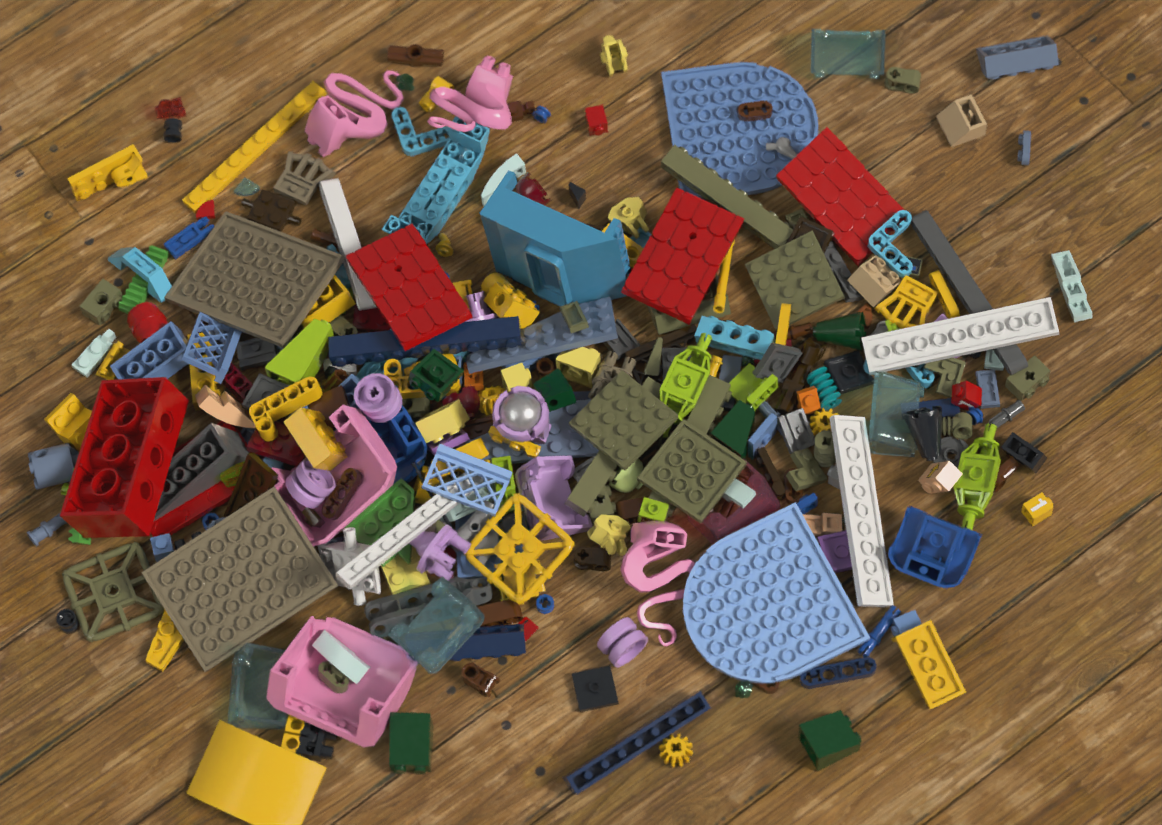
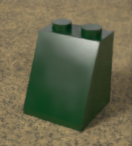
[711,400,755,460]
[798,710,862,772]
[389,712,434,774]

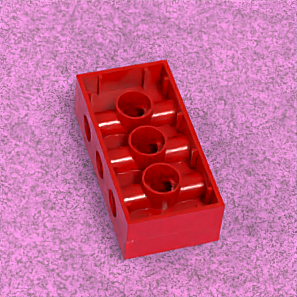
[60,377,189,538]

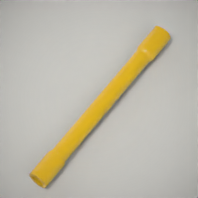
[713,240,735,313]

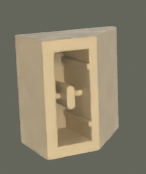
[936,94,987,147]
[847,255,902,307]

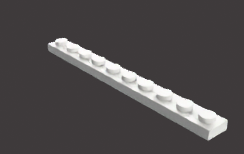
[336,472,484,590]

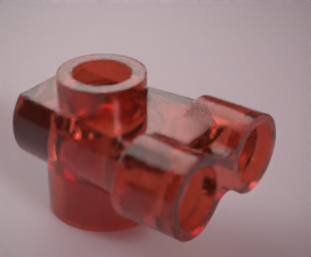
[154,97,186,120]

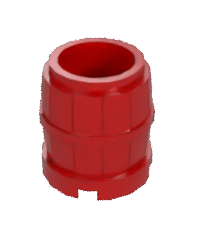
[127,302,168,344]

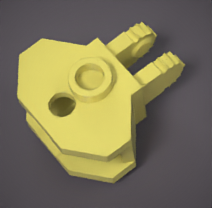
[600,35,628,77]
[608,197,649,239]
[587,514,631,556]

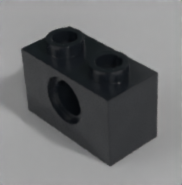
[1001,432,1047,474]

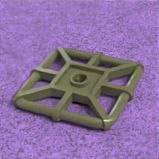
[62,542,164,642]

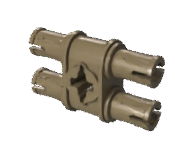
[588,351,636,400]

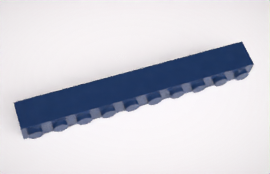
[328,316,522,367]

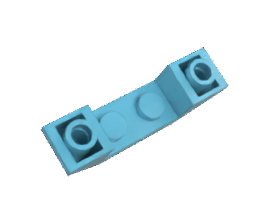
[108,247,172,303]

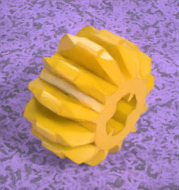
[479,385,506,416]
[809,408,839,436]
[659,733,693,768]

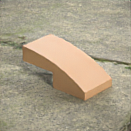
[802,513,842,536]

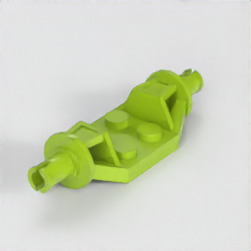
[659,333,713,438]
[953,423,1001,530]

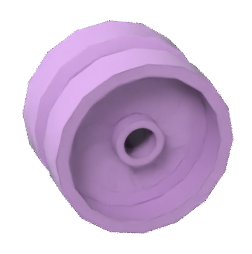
[354,373,402,423]
[285,458,336,509]
[597,617,648,668]

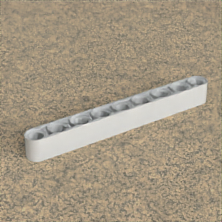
[319,178,377,311]

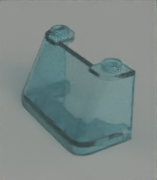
[810,29,885,79]
[869,371,924,457]
[388,576,484,674]
[228,643,288,729]

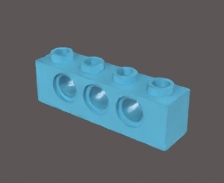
[694,316,776,360]

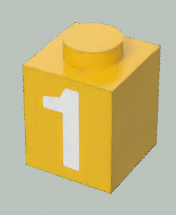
[1021,493,1054,527]

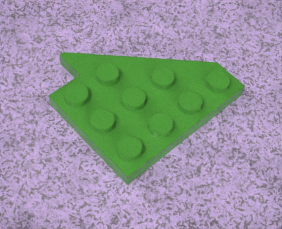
[344,478,415,567]

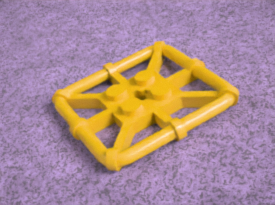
[464,493,575,605]

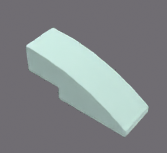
[481,153,526,206]
[312,630,370,684]

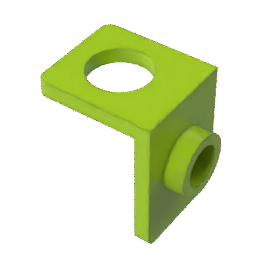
[638,497,669,522]

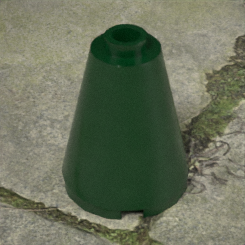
[813,312,866,350]

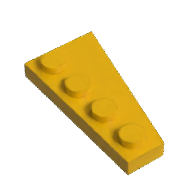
[145,609,184,672]

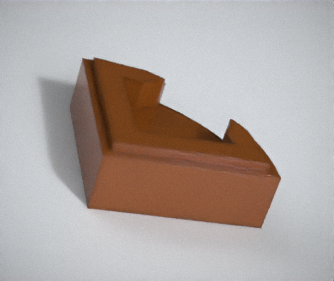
[856,303,873,329]

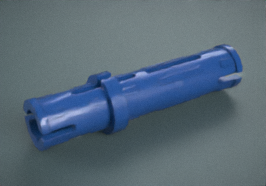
[857,605,901,657]

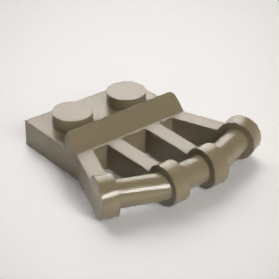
[273,151,335,206]

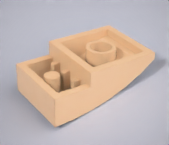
[195,385,256,428]

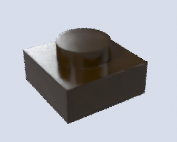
[302,507,325,528]

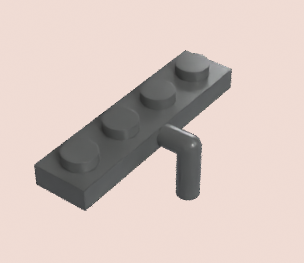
[824,240,863,303]

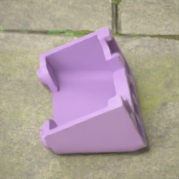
[515,456,592,541]

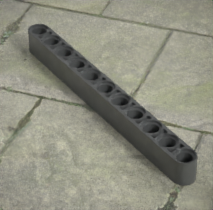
[911,210,1028,376]

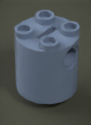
[28,443,79,490]

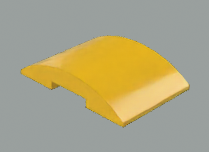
[186,720,327,825]

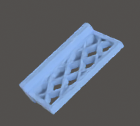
[422,443,512,517]

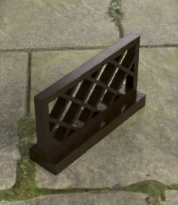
[624,324,697,386]

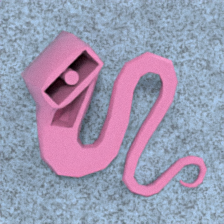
[427,55,513,132]
[305,71,404,157]
[620,521,696,646]

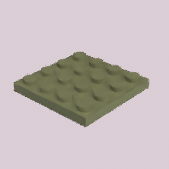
[745,231,845,331]
[569,370,679,471]
[637,419,747,524]

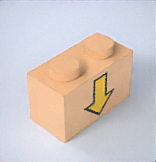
[918,461,962,494]

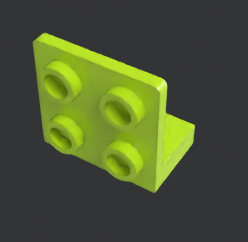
[729,363,778,410]

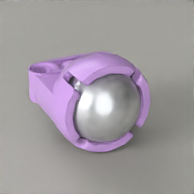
[492,386,551,444]

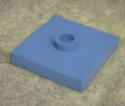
[748,413,777,460]

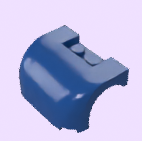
[369,405,427,485]
[888,505,983,588]

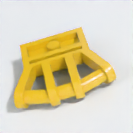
[875,276,939,329]

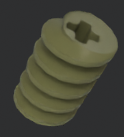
[814,430,836,468]

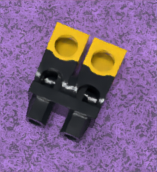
[281,715,338,762]

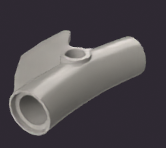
[450,500,499,565]

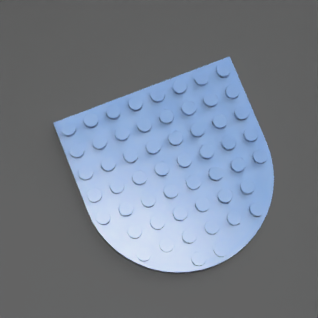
[683,502,870,684]

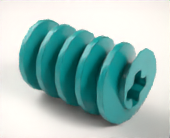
[806,367,842,410]

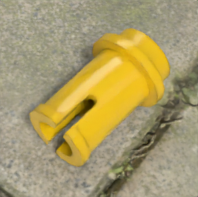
[710,355,723,377]

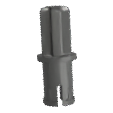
[989,400,1025,428]

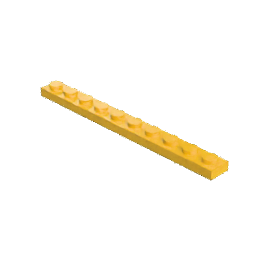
[182,81,327,214]

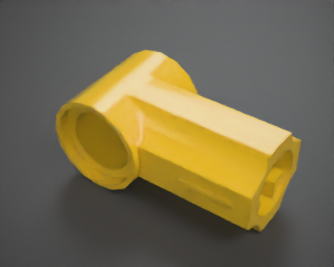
[419,76,454,113]

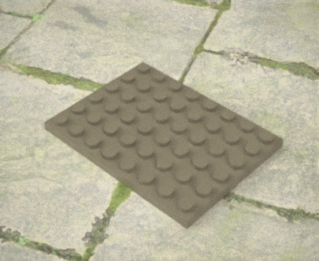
[164,211,345,348]
[141,486,339,672]

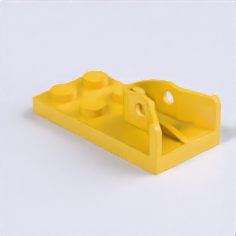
[68,144,148,202]
[892,620,966,710]

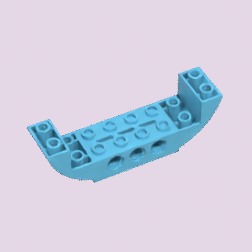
[382,116,490,244]

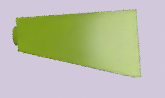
[265,319,334,386]

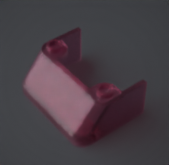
[688,458,780,544]

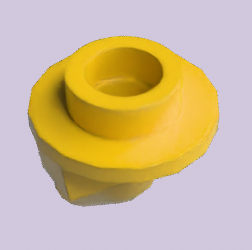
[436,233,454,257]

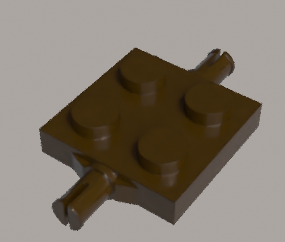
[241,189,302,232]

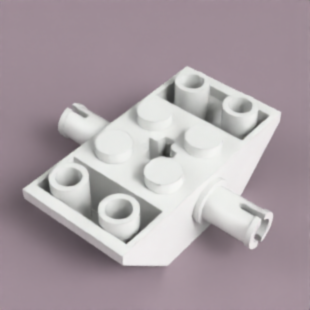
[318,527,381,606]

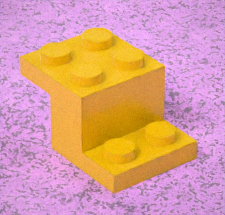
[44,393,92,452]

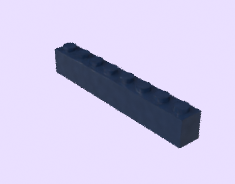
[562,691,711,795]

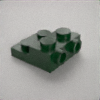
[408,349,464,402]

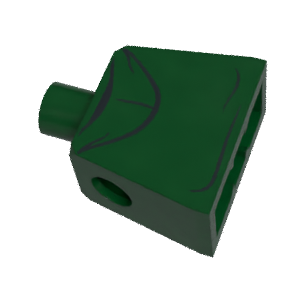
[533,368,577,412]

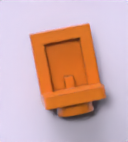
[463,362,484,391]
[796,386,821,415]

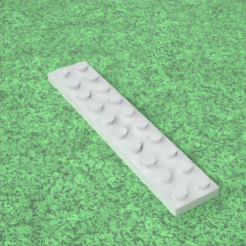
[862,297,1059,375]
[829,415,894,607]

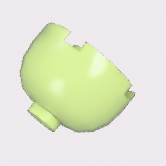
[609,459,644,493]

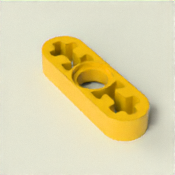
[929,270,960,319]
[775,303,791,345]

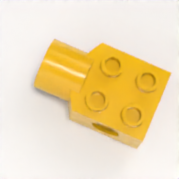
[481,273,540,329]

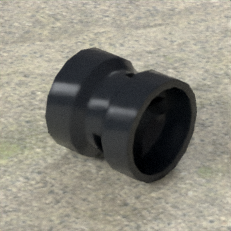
[163,118,182,143]
[56,609,79,634]

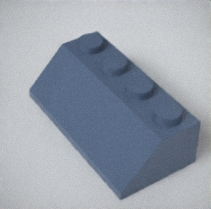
[976,35,1059,79]

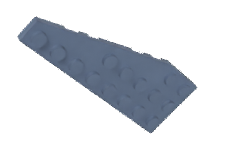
[466,297,618,374]
[452,399,599,464]

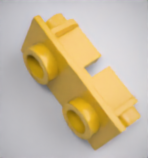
[96,341,130,380]

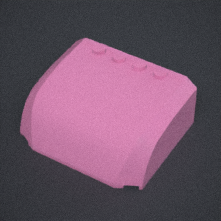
[272,405,397,546]
[266,616,418,747]

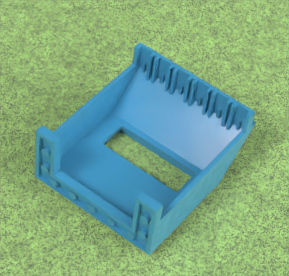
[480,170,631,307]

